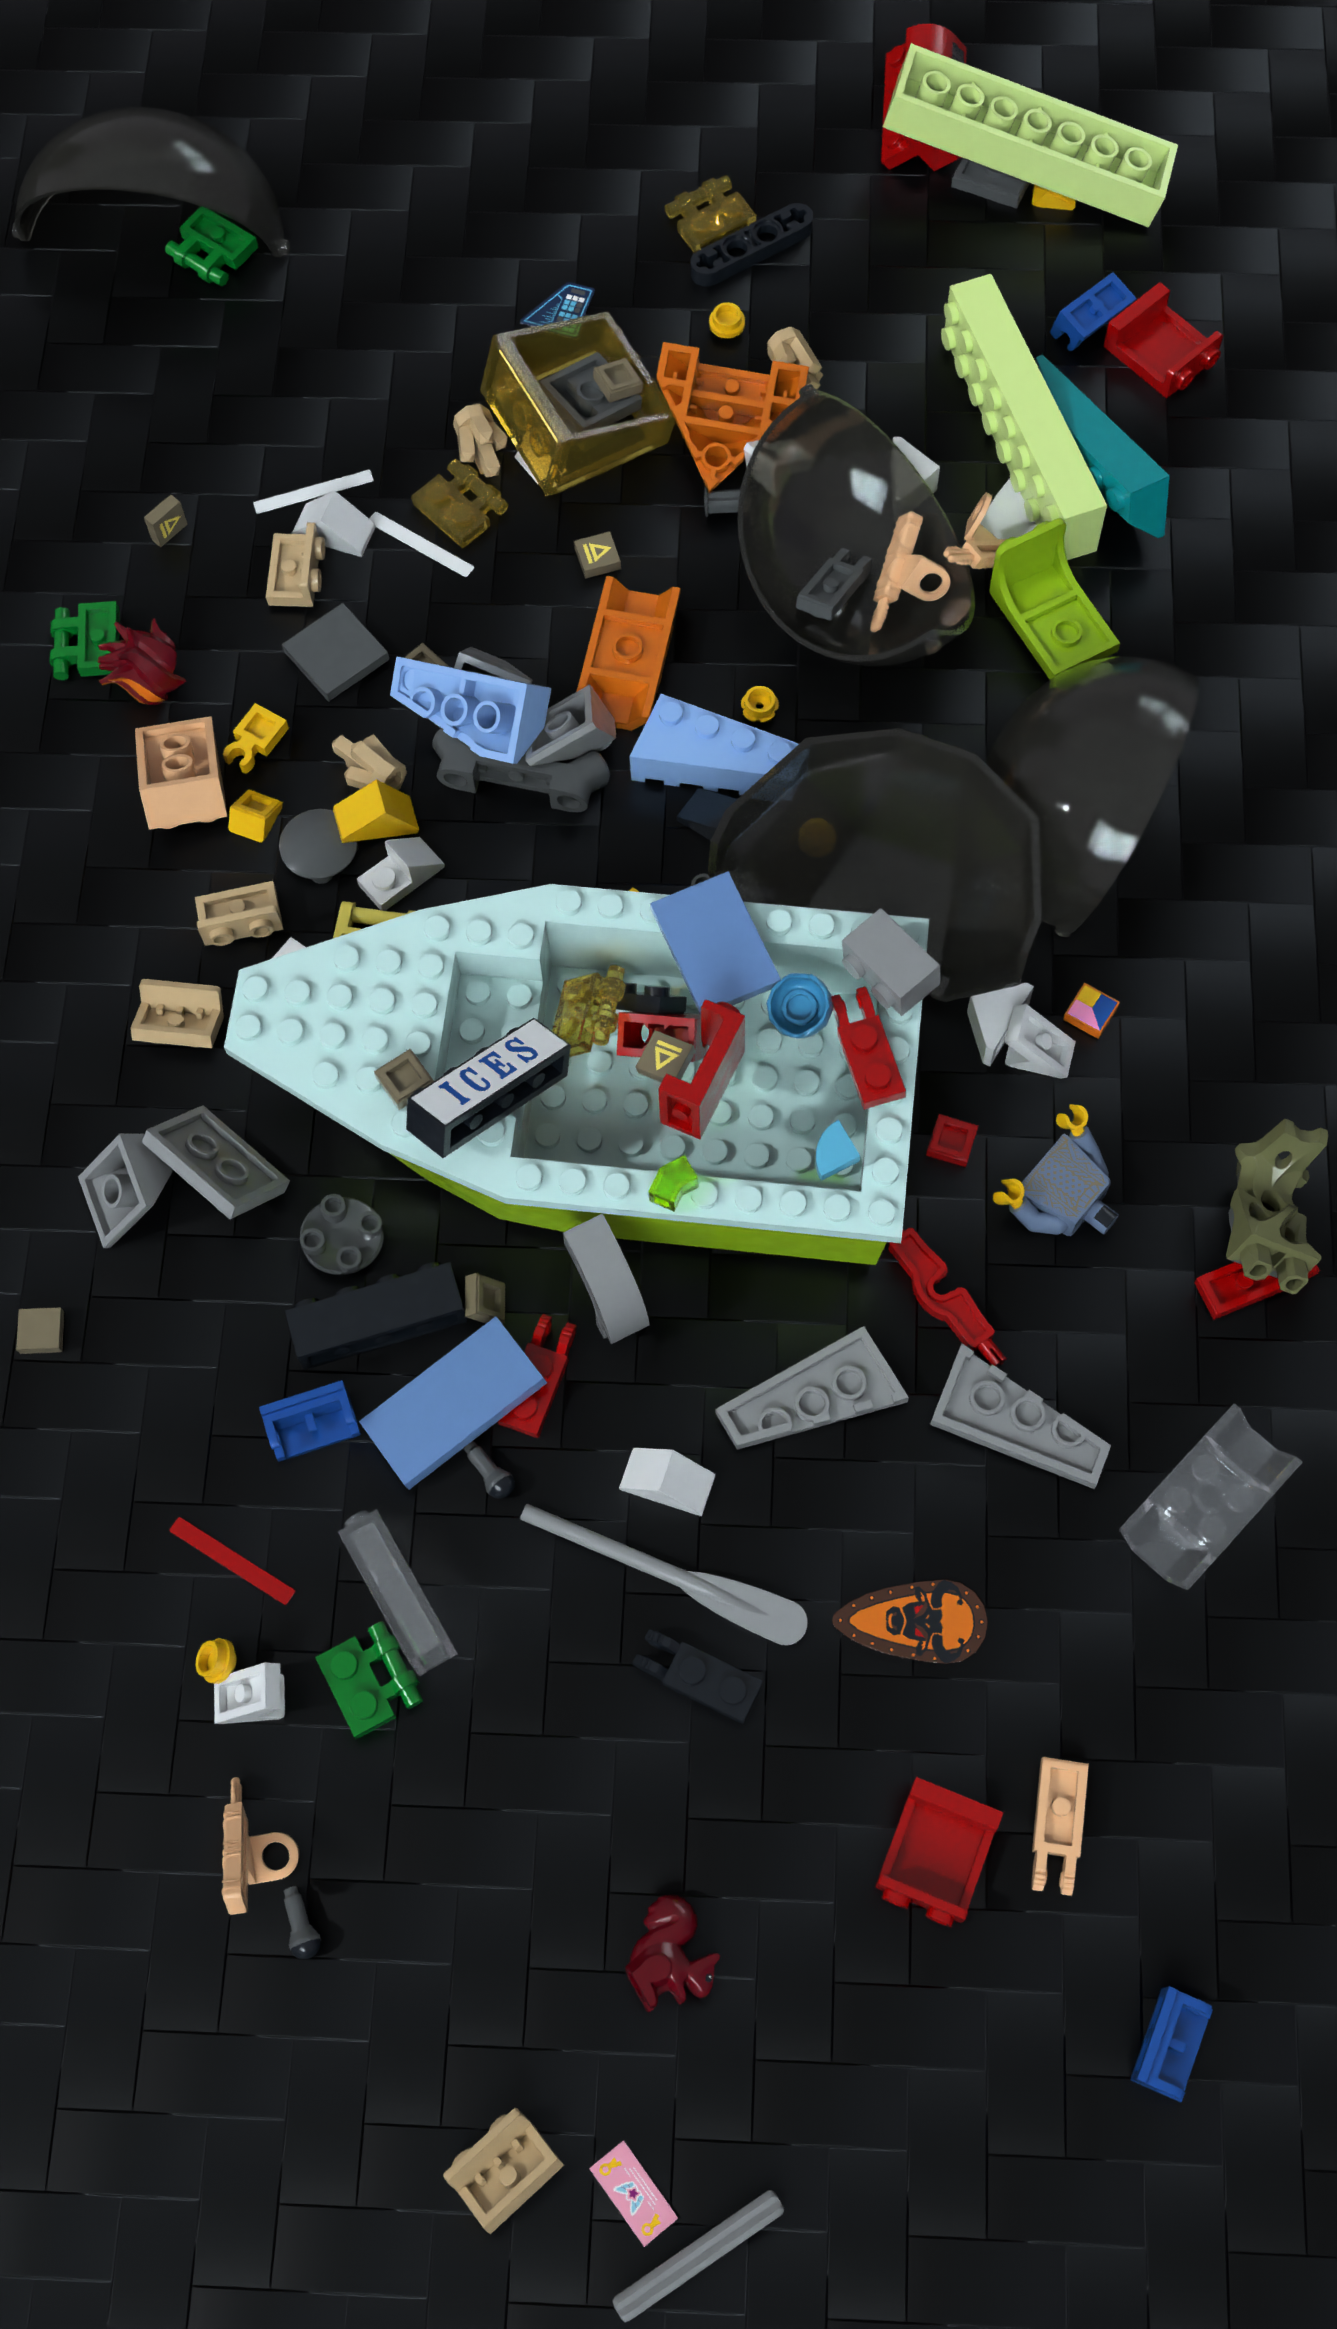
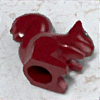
[625,1895,720,2012]

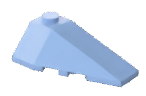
[390,657,551,764]

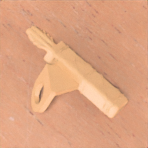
[943,492,1006,569]
[870,511,950,632]
[222,1777,299,1915]

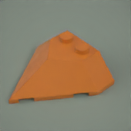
[656,342,809,494]

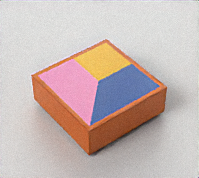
[1063,982,1120,1039]

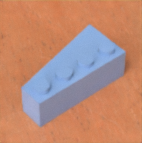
[629,694,806,801]

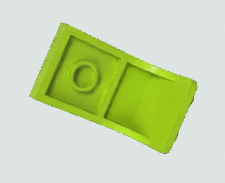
[989,518,1120,684]

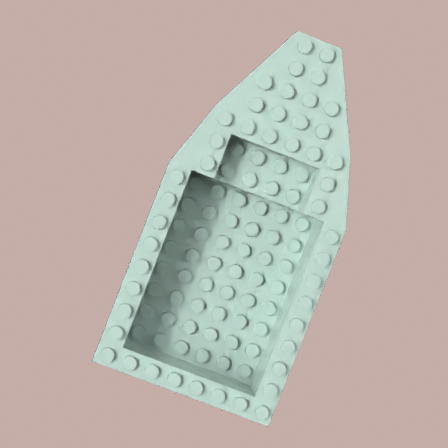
[224,884,929,1265]

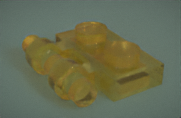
[665,175,756,253]
[412,459,508,548]
[552,965,626,1057]

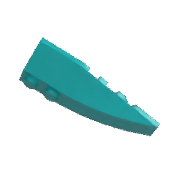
[1036,354,1170,538]

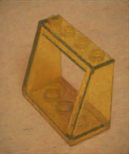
[480,312,676,496]

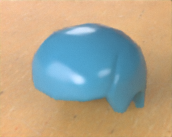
[766,973,833,1039]

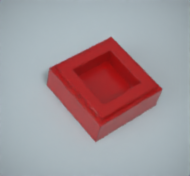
[926,1114,979,1167]

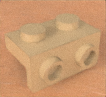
[266,522,325,607]
[195,881,283,946]
[130,979,224,1048]
[443,2108,564,2234]

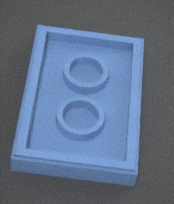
[650,871,781,1015]

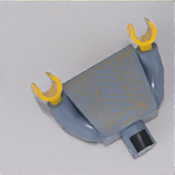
[993,1104,1119,1236]

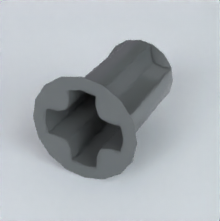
[704,487,745,517]

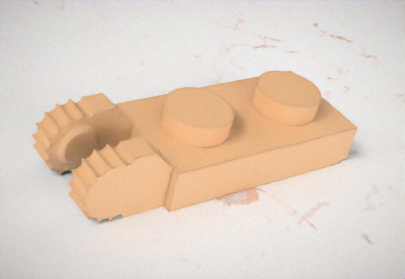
[1031,1757,1089,1896]

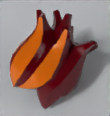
[98,618,186,705]

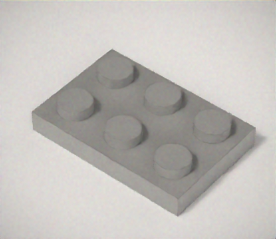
[142,1105,290,1219]

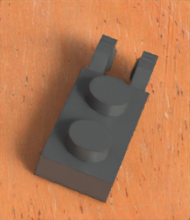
[796,548,873,621]

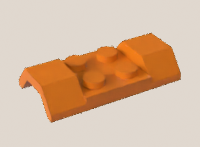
[577,576,681,731]

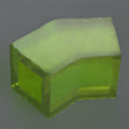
[648,1155,698,1212]

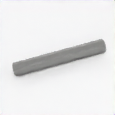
[613,2190,784,2322]

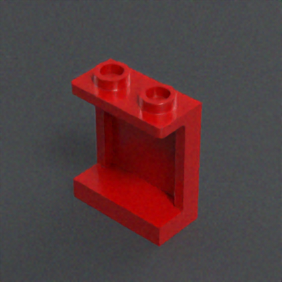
[1104,282,1223,399]
[658,1000,745,1140]
[875,1777,1004,1927]

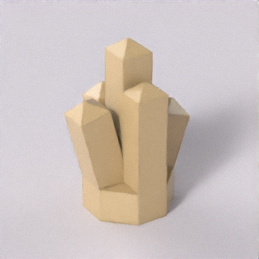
[767,326,823,395]
[453,404,508,477]
[332,734,407,790]

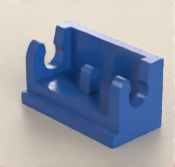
[1050,272,1137,351]
[259,1380,361,1462]
[1130,1986,1213,2102]

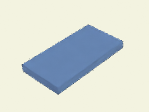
[359,1316,547,1490]

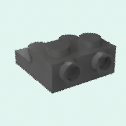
[537,352,642,449]

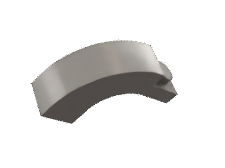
[563,1213,650,1344]

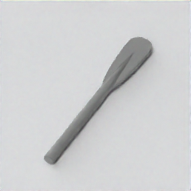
[520,1504,808,1645]

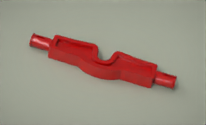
[888,1227,1007,1368]

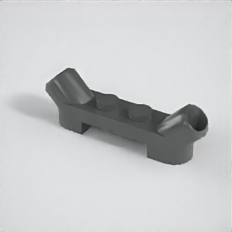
[432,728,610,813]

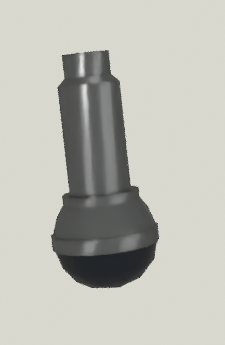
[464,1441,515,1499]
[284,1886,321,1959]

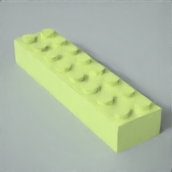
[883,43,1178,227]
[941,274,1107,560]

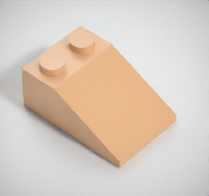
[135,716,227,830]

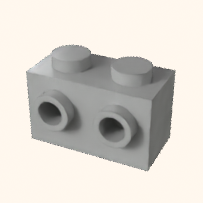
[842,908,940,1016]

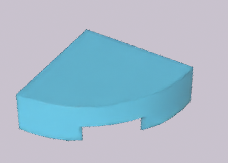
[816,1120,860,1181]

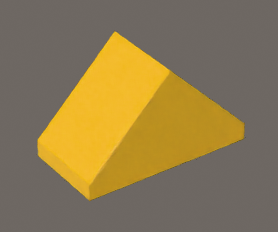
[333,779,419,843]

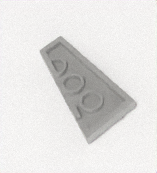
[715,1326,909,1450]
[930,1343,1111,1489]

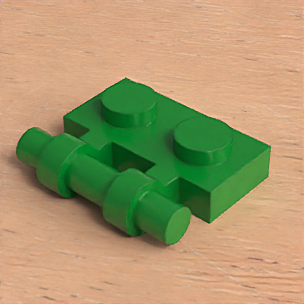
[165,205,258,286]
[50,601,120,680]
[315,1621,423,1739]

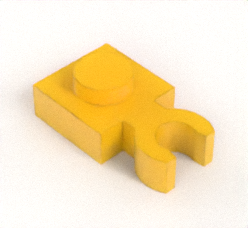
[223,703,289,774]

